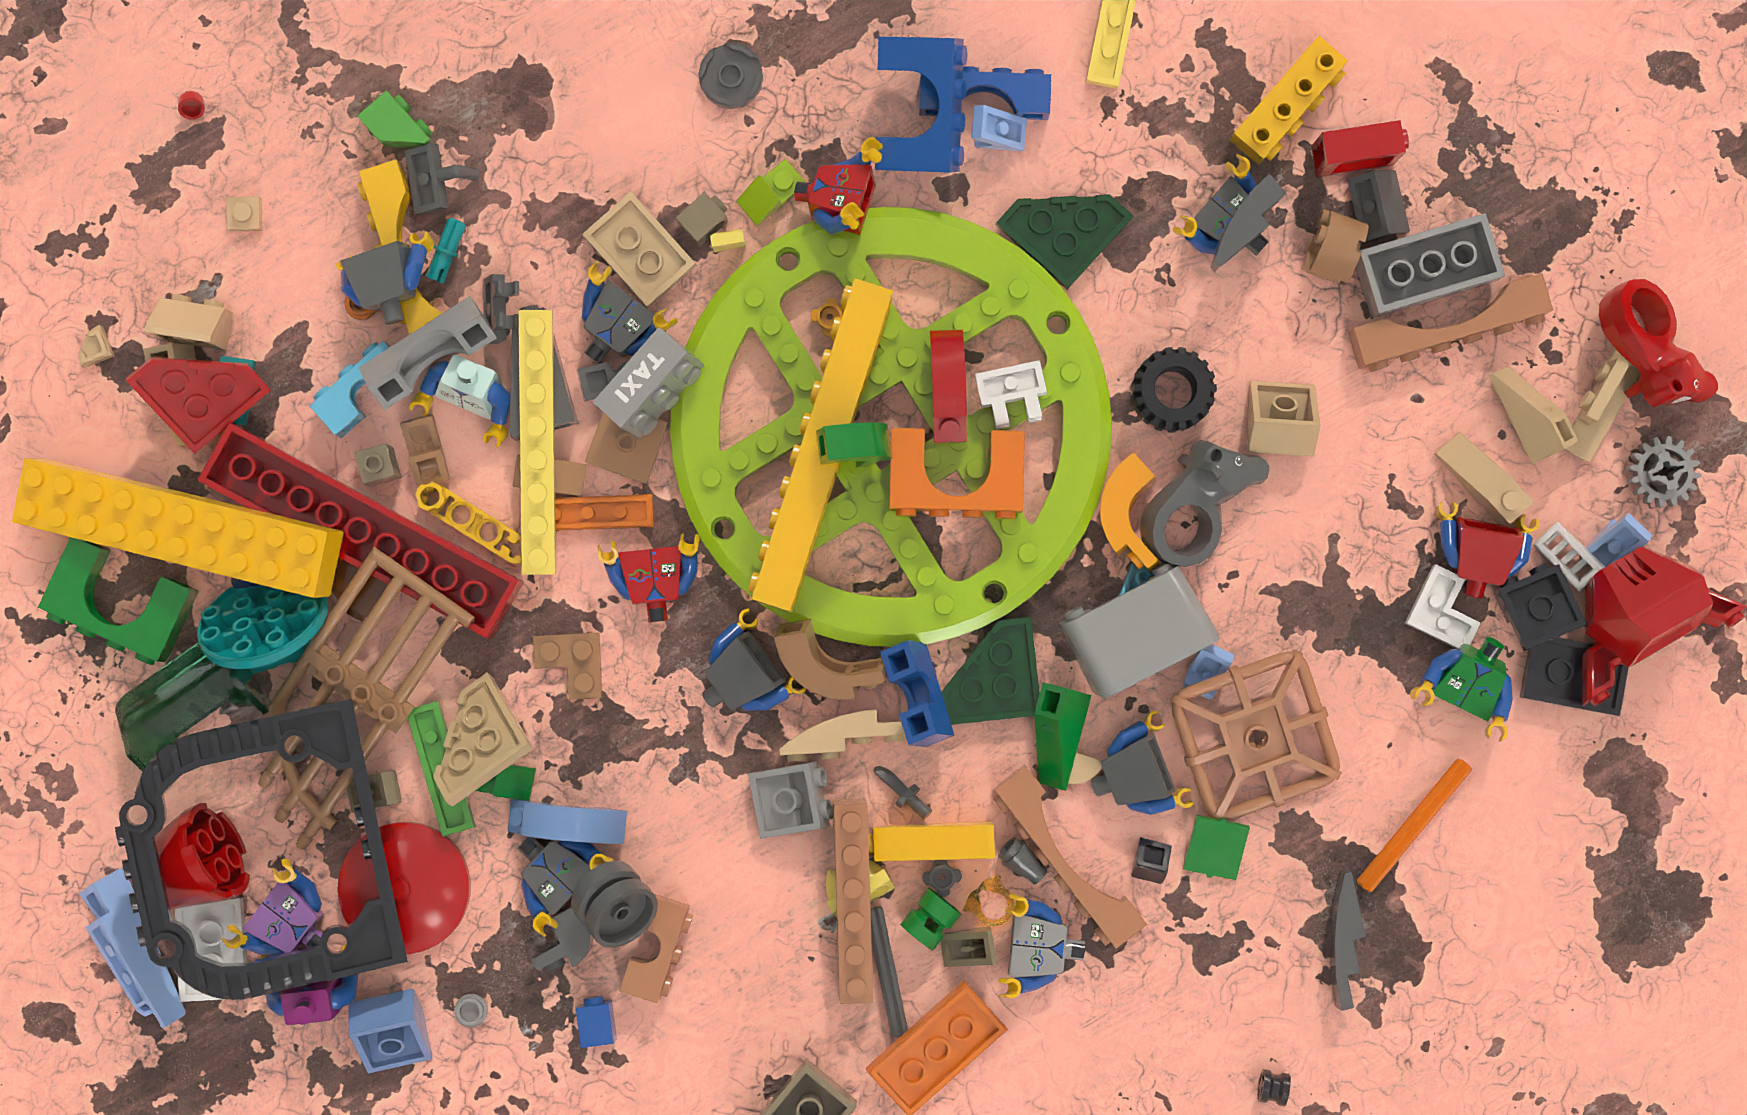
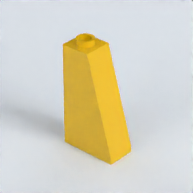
[868,821,995,861]

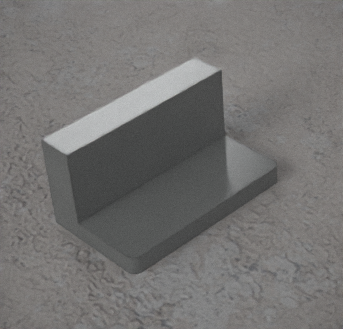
[1347,170,1410,243]

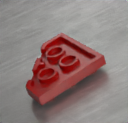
[126,357,271,454]

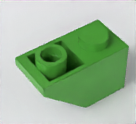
[357,90,434,148]

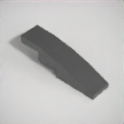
[1329,869,1366,1011]

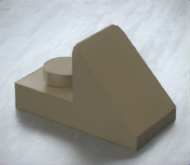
[347,770,402,813]

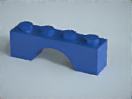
[919,66,1052,120]

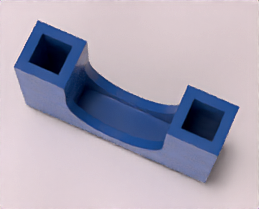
[875,36,968,173]

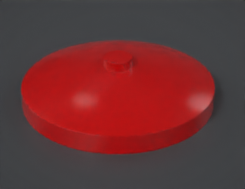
[337,822,471,954]

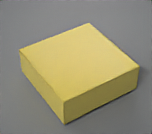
[710,229,746,252]

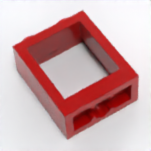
[1311,120,1409,178]

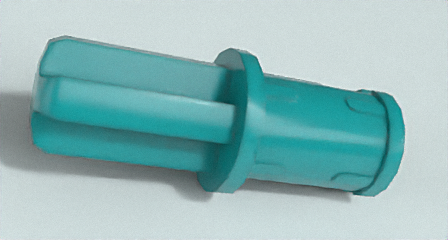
[425,218,466,284]

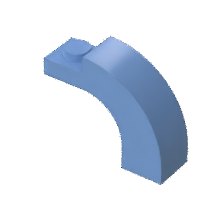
[508,799,627,844]

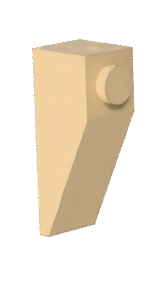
[1435,432,1534,525]

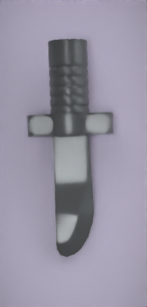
[874,766,932,820]

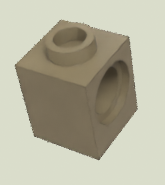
[676,191,728,247]
[354,443,402,487]

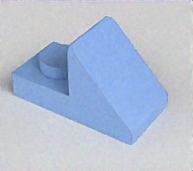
[972,105,1027,151]
[1586,513,1653,567]

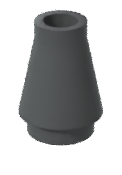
[998,837,1047,885]

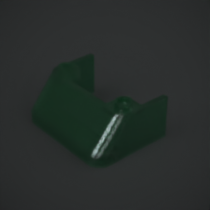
[115,642,269,772]

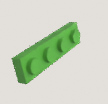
[408,701,476,837]

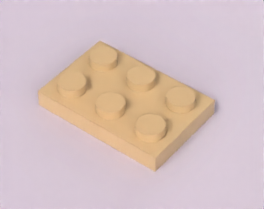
[582,191,697,308]

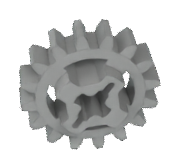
[1626,436,1701,508]

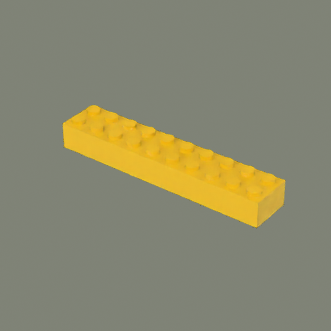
[748,278,893,613]
[12,458,344,598]

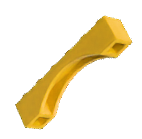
[357,160,442,337]

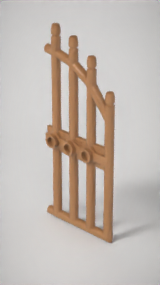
[258,547,475,850]

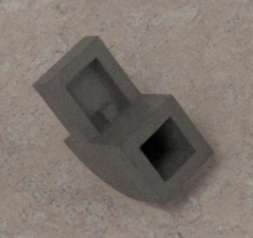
[531,907,594,972]

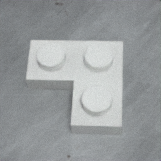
[1405,564,1480,649]

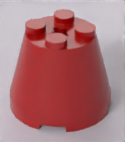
[130,803,250,910]

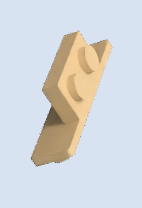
[1564,349,1639,462]

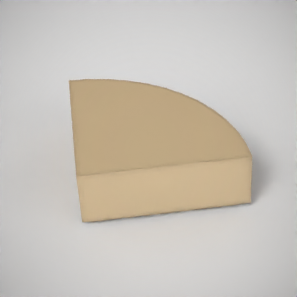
[79,325,114,368]
[1068,753,1102,784]

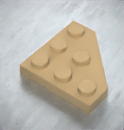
[433,672,533,807]

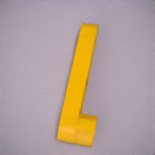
[415,482,522,564]

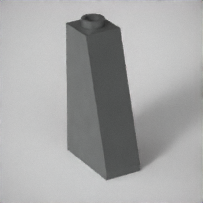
[510,305,579,441]

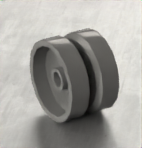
[571,860,658,948]

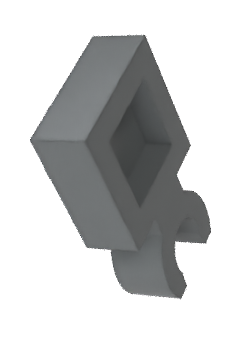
[577,362,627,402]

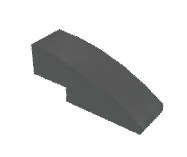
[1210,173,1286,272]

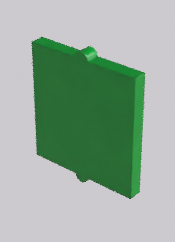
[1183,815,1250,880]

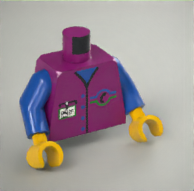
[260,945,359,1025]

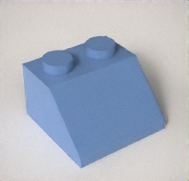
[349,988,432,1074]

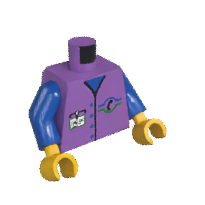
[221,858,329,956]

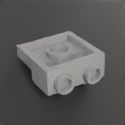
[748,761,833,839]

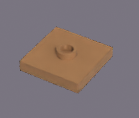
[585,412,669,485]

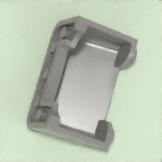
[1059,563,1220,698]

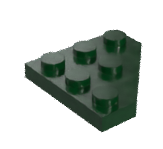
[995,194,1134,290]
[941,617,1040,725]

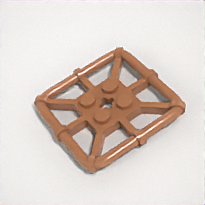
[1170,650,1342,821]

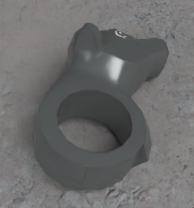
[1140,440,1269,567]

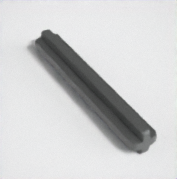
[871,907,908,1037]

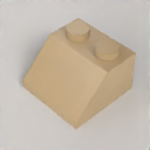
[144,294,233,351]
[1247,380,1321,456]

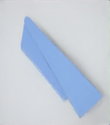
[79,868,186,1028]

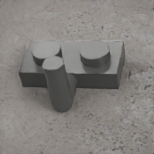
[405,143,480,216]

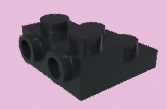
[1494,563,1587,651]

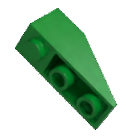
[1034,682,1092,791]

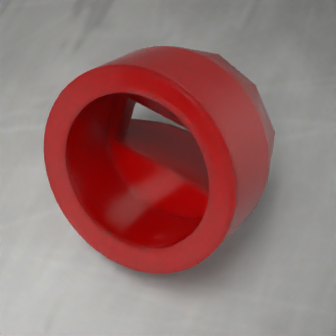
[178,90,205,120]

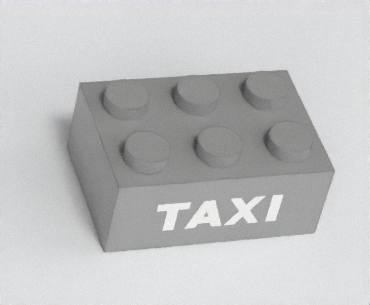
[593,327,704,439]

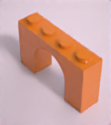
[889,428,1025,519]

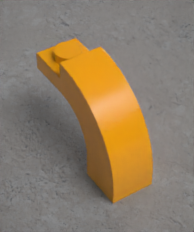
[1100,452,1159,573]

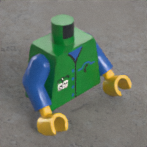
[1410,637,1513,742]

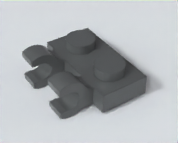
[483,274,519,344]

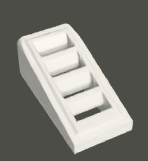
[1533,521,1605,592]

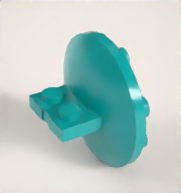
[197,586,329,674]

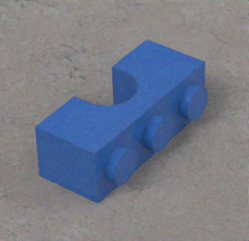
[880,640,955,747]

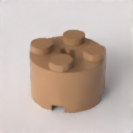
[1301,209,1369,285]

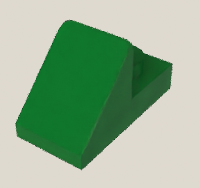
[475,764,536,801]

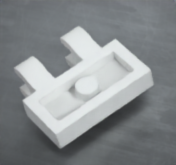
[975,360,1047,430]

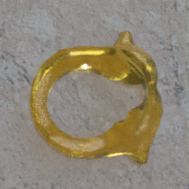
[963,875,1015,927]

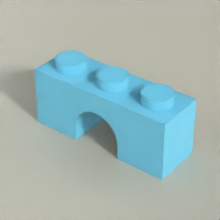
[309,341,391,438]

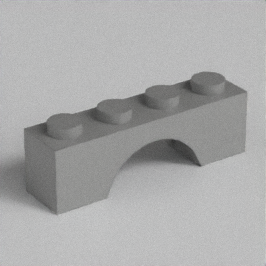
[359,296,497,410]

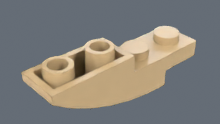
[779,709,905,761]

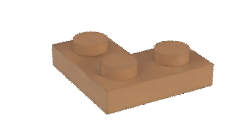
[533,633,603,700]

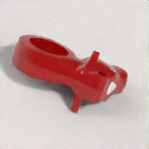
[1598,279,1718,407]

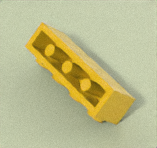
[1230,36,1349,165]

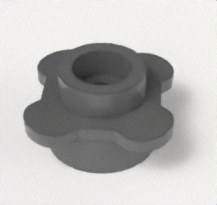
[922,860,962,897]

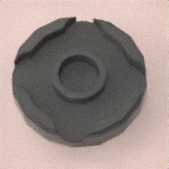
[698,43,764,109]

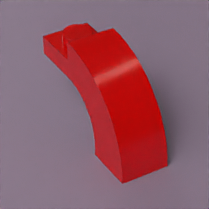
[930,330,967,443]

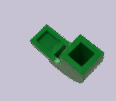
[816,422,892,467]

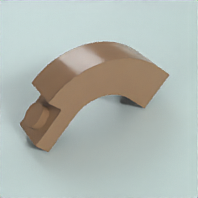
[774,619,887,700]

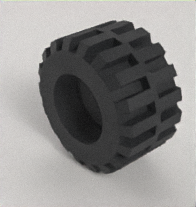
[1131,347,1217,433]

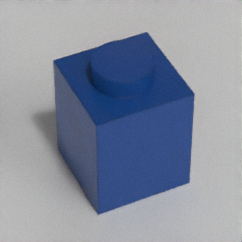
[576,996,617,1048]

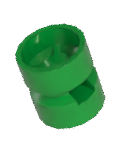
[900,887,962,951]

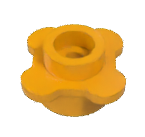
[810,298,843,337]

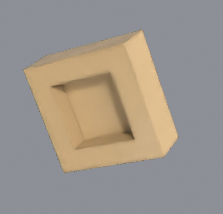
[226,196,263,232]

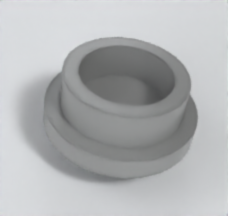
[454,994,488,1027]

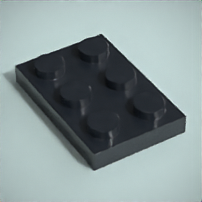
[1520,637,1629,716]

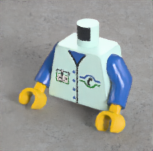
[409,355,510,448]

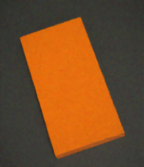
[865,980,1008,1115]

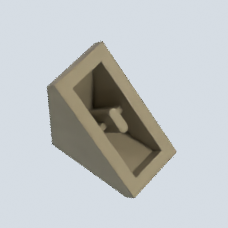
[940,926,997,967]

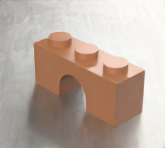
[619,894,693,1003]

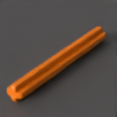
[1357,759,1472,892]

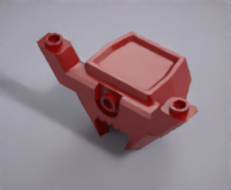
[1582,547,1747,706]

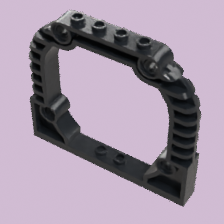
[115,699,408,1000]

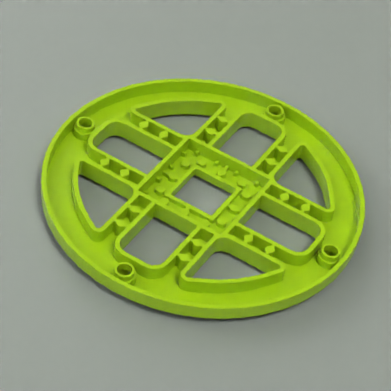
[670,207,1112,647]

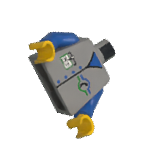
[998,894,1085,999]

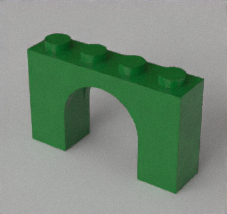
[37,537,199,665]

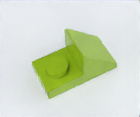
[736,158,805,226]

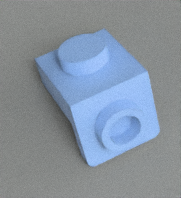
[1183,644,1234,700]

